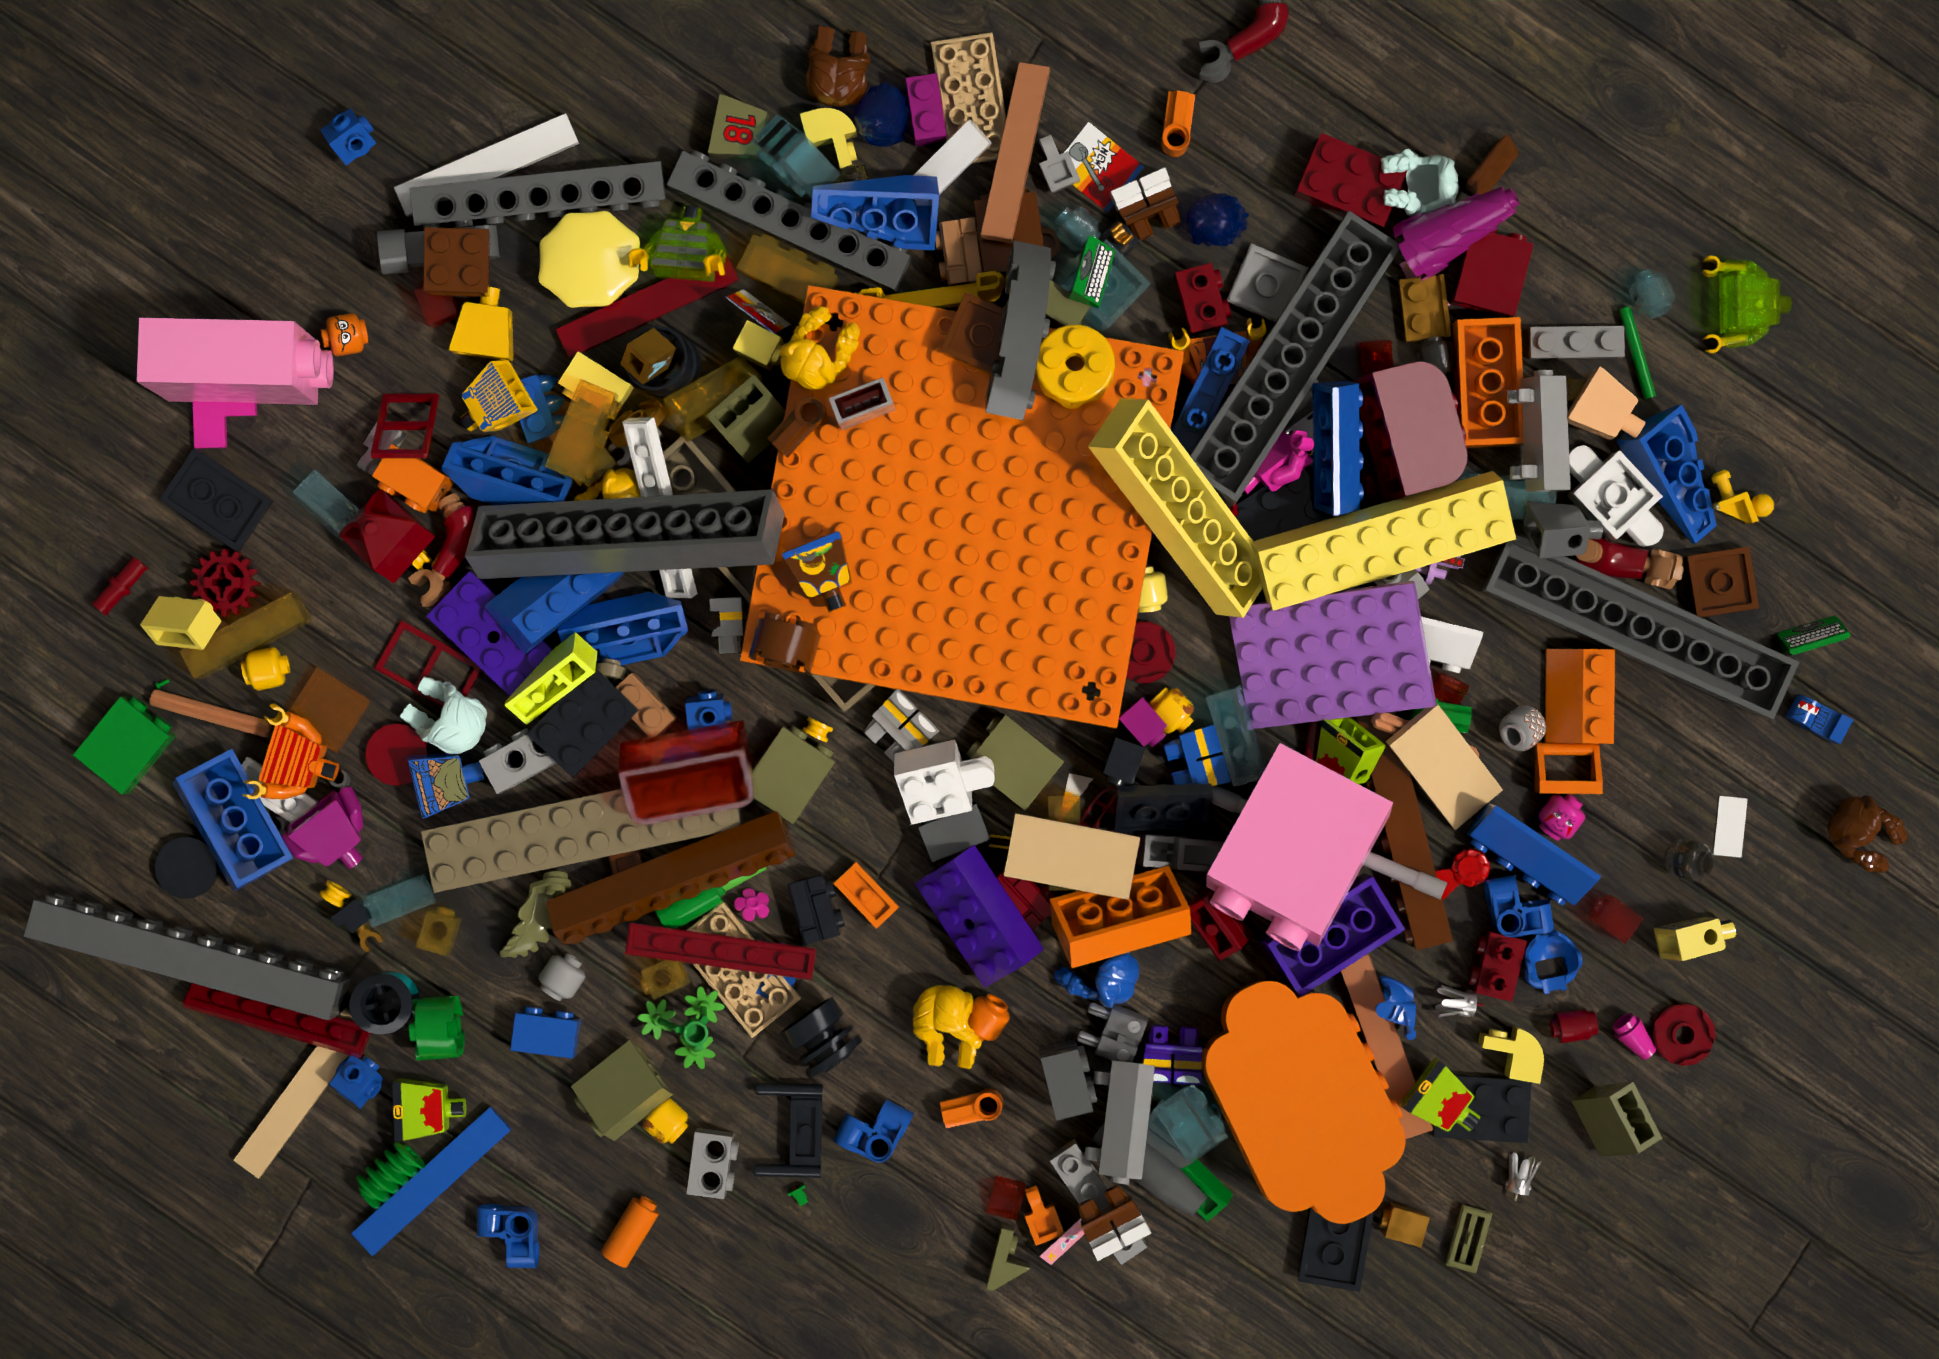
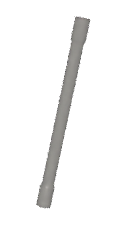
[1211,785,1448,900]

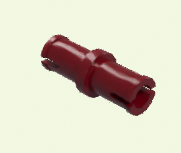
[92,556,149,616]

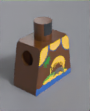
[782,531,852,613]

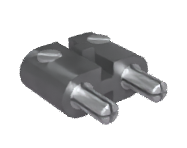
[1077,1003,1149,1063]

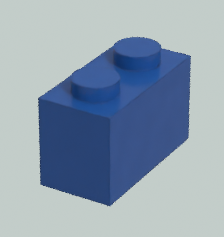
[510,1006,581,1059]

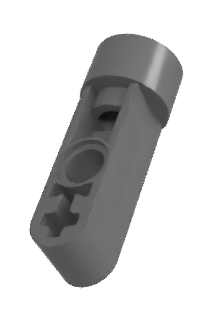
[377,225,500,275]

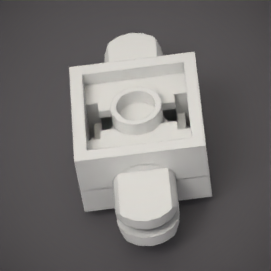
[1567,446,1664,547]

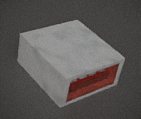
[829,378,896,431]

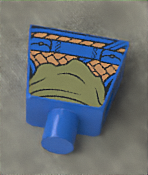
[406,753,484,819]

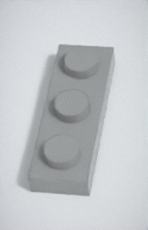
[1528,326,1625,359]

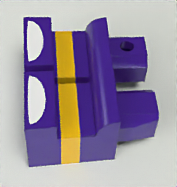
[1142,1025,1202,1085]

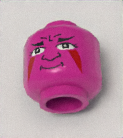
[1538,794,1585,841]

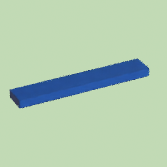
[351,1106,512,1256]

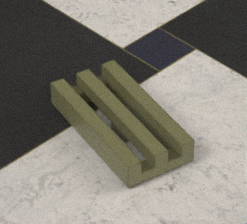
[1445,1203,1493,1273]

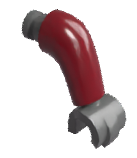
[1199,0,1289,83]

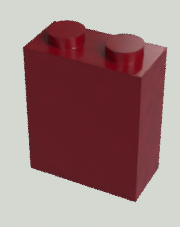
[1450,229,1534,318]

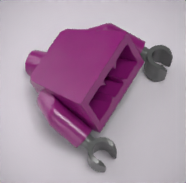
[276,770,364,869]

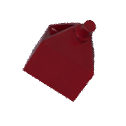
[339,489,435,583]

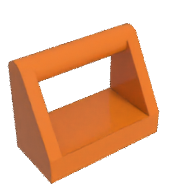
[1534,743,1603,794]

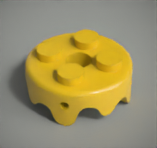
[1035,325,1115,409]

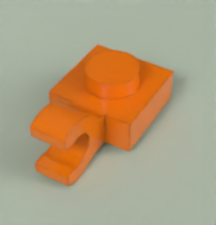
[1024,1185,1065,1246]

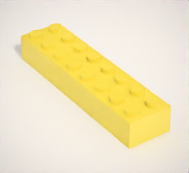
[1088,398,1262,618]
[1251,471,1516,611]

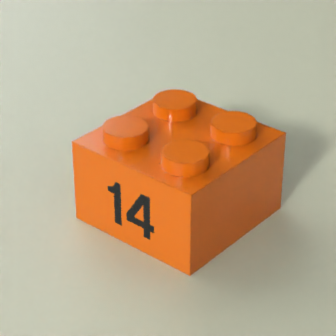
[372,444,455,514]

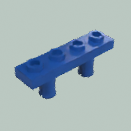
[1172,327,1250,453]

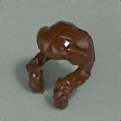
[806,26,870,107]
[1828,795,1907,873]

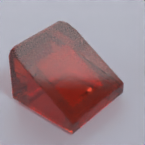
[987,1176,1026,1221]

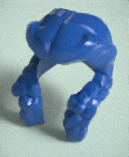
[1054,952,1140,1008]

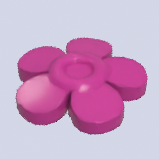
[734,888,769,921]

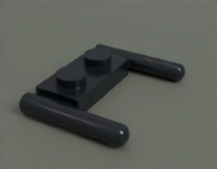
[752,1083,823,1178]

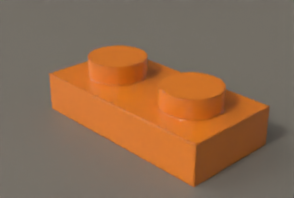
[833,861,899,929]

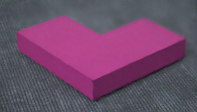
[193,401,257,449]

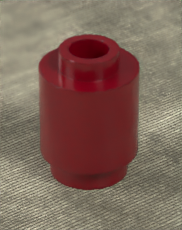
[1550,1008,1598,1044]

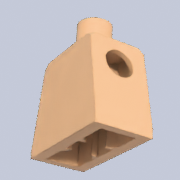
[1567,367,1646,440]

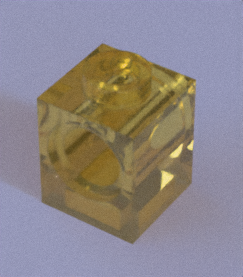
[416,906,462,956]
[639,960,691,1000]

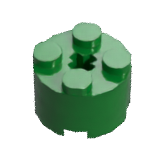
[409,996,465,1061]

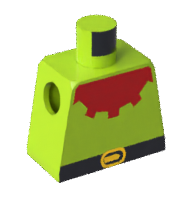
[1316,717,1386,784]
[1399,1057,1480,1132]
[392,1078,466,1142]

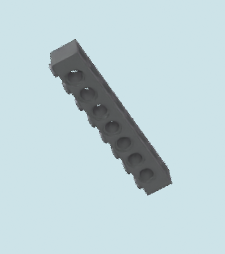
[667,150,911,294]
[409,161,666,231]

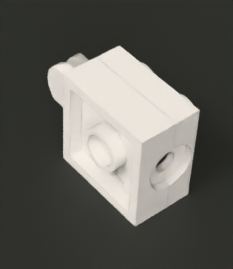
[894,739,995,824]

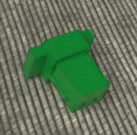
[788,1183,808,1206]

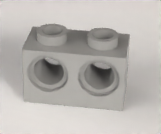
[687,1128,739,1199]

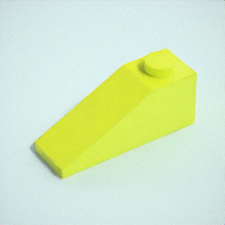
[504,632,597,725]

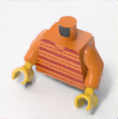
[242,703,339,800]

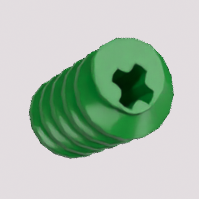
[356,1142,426,1209]

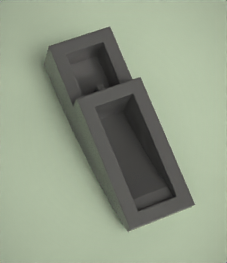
[1135,834,1225,872]

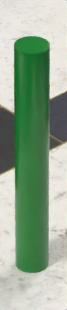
[1618,306,1656,400]

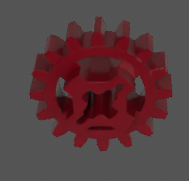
[190,549,261,617]

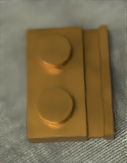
[1398,274,1451,343]

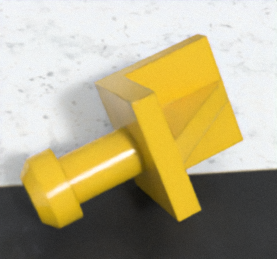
[1711,470,1774,524]

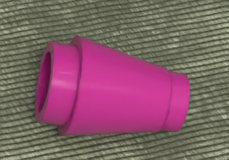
[1612,1013,1656,1060]

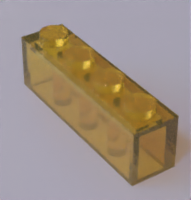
[179,592,312,679]

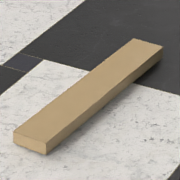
[233,1008,354,1179]

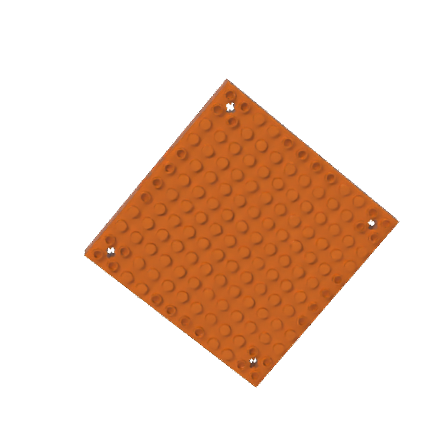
[740,285,1184,729]

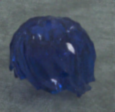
[854,82,910,147]
[1187,193,1249,247]

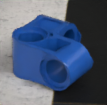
[1484,875,1555,937]
[833,1099,914,1163]
[477,1204,539,1268]

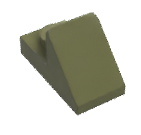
[986,1224,1031,1291]

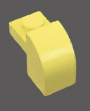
[800,108,857,173]
[1478,1026,1544,1084]

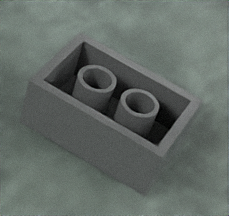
[1039,1039,1097,1121]

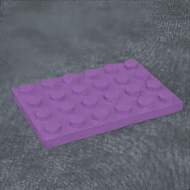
[1229,581,1436,729]

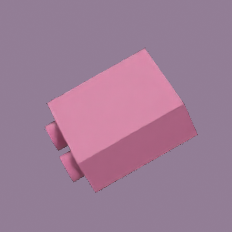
[137,318,334,405]
[1206,743,1393,951]

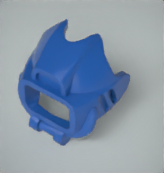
[1524,931,1583,995]
[1375,976,1416,1040]

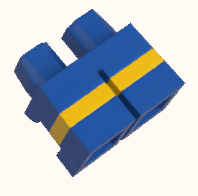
[1163,724,1231,786]

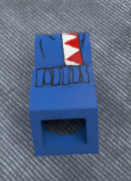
[1785,694,1854,744]

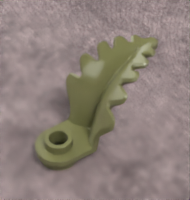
[499,871,571,958]

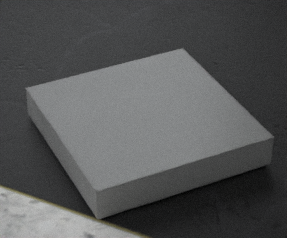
[1227,243,1308,323]

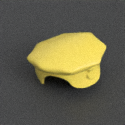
[538,211,640,308]

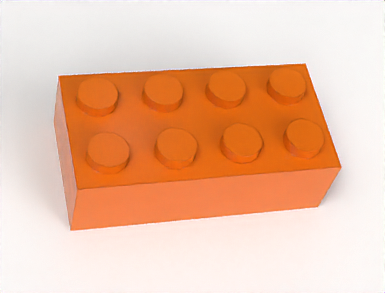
[1452,317,1524,448]
[1050,865,1191,968]

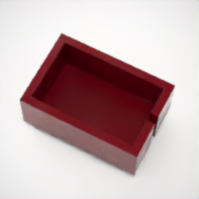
[1294,133,1408,231]

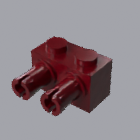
[1468,930,1527,1002]

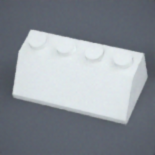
[1421,617,1483,674]

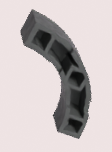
[985,240,1056,420]

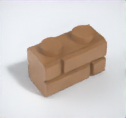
[935,217,984,286]
[617,673,678,740]

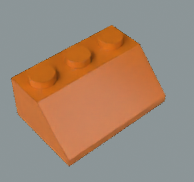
[1544,649,1615,744]

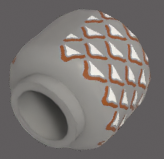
[1499,706,1546,751]

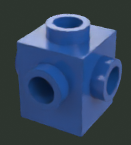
[321,108,376,165]
[685,690,732,737]
[329,1056,384,1109]

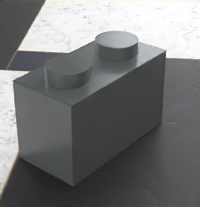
[918,804,991,863]

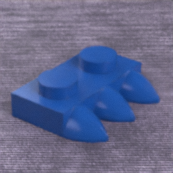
[520,374,572,444]

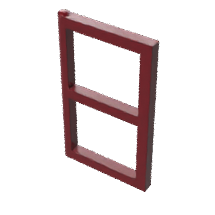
[371,393,440,459]
[374,620,482,707]

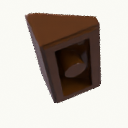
[1463,134,1519,196]

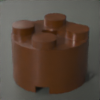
[748,612,821,674]

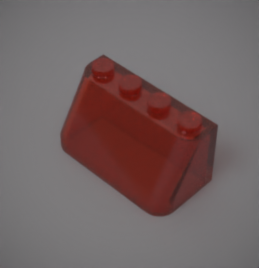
[618,720,754,825]

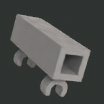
[1507,370,1571,492]
[1084,1060,1155,1185]

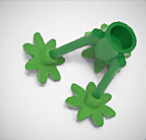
[637,986,725,1069]

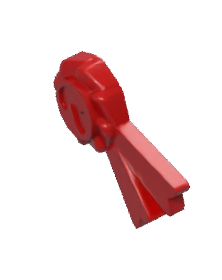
[1435,848,1490,900]

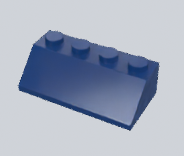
[1312,381,1364,515]
[484,572,625,654]
[173,749,293,892]
[1466,803,1601,906]

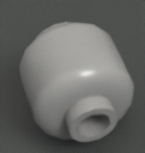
[539,953,585,1001]

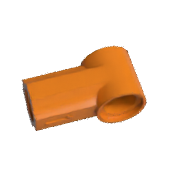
[1161,90,1195,157]
[940,1088,1003,1128]

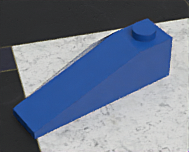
[811,175,939,250]
[1616,404,1717,544]

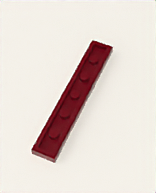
[556,251,739,359]
[625,923,816,980]
[182,983,371,1059]

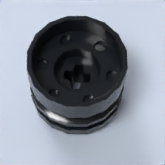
[625,325,702,400]
[778,996,863,1078]

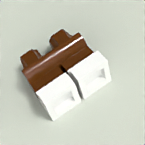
[1110,168,1180,242]
[1078,1184,1151,1261]

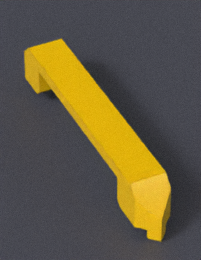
[855,271,1006,309]

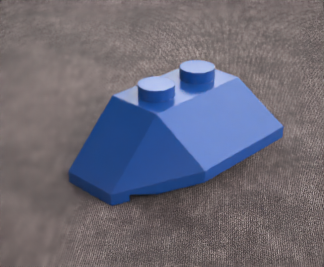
[442,436,572,505]
[558,592,688,666]

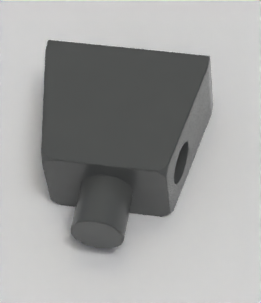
[1522,502,1603,558]

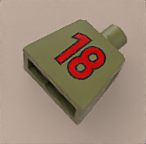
[708,94,784,160]

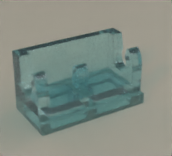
[293,469,359,540]
[364,874,436,928]

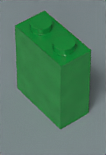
[73,696,176,795]

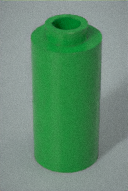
[655,887,726,929]

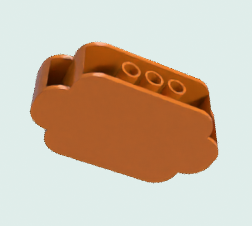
[1202,981,1406,1224]

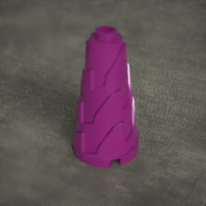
[1393,186,1520,281]

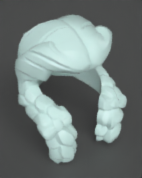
[1381,149,1459,217]
[400,676,487,755]

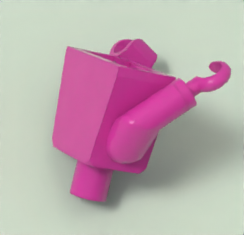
[1244,430,1314,495]

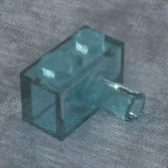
[1153,1084,1229,1163]

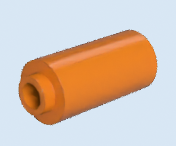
[600,1195,660,1268]

